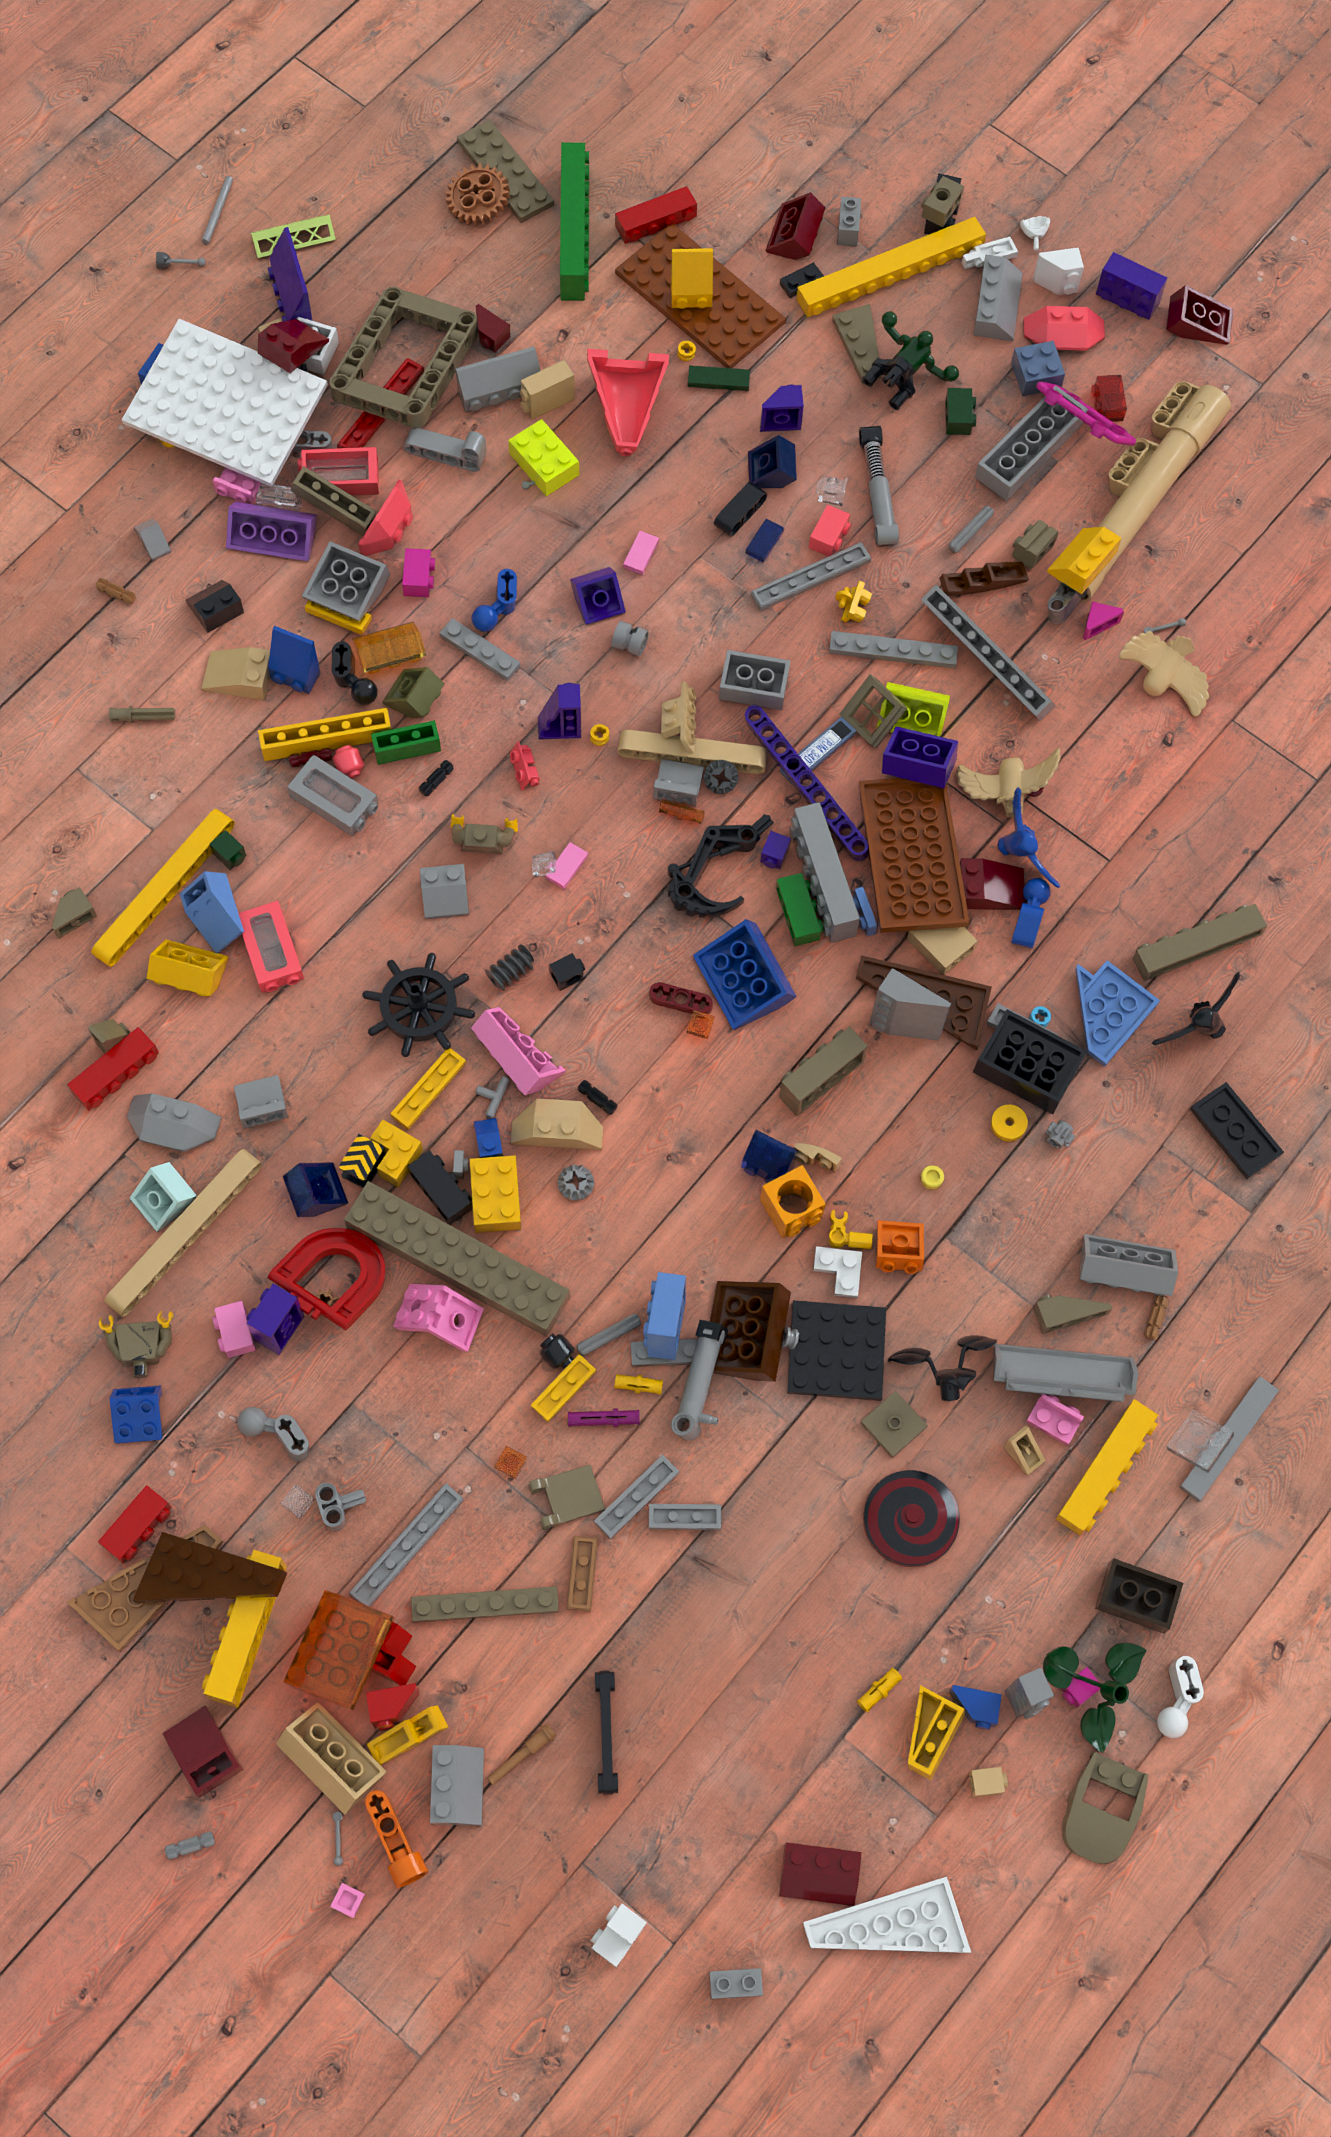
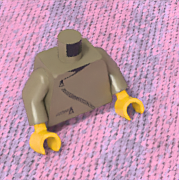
[450,814,518,854]
[99,1310,174,1378]

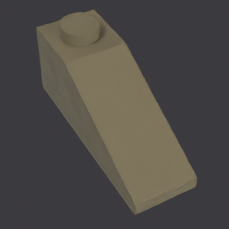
[1034,1295,1112,1334]

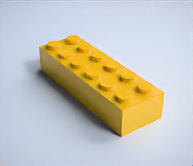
[202,1550,287,1708]

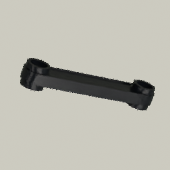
[595,1670,618,1795]

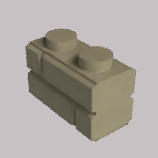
[1012,520,1059,569]

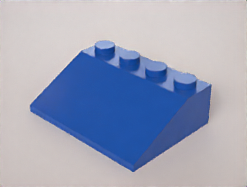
[693,919,797,1030]

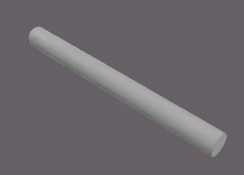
[202,176,233,245]

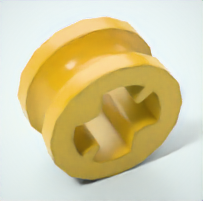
[677,341,696,361]
[590,724,609,746]

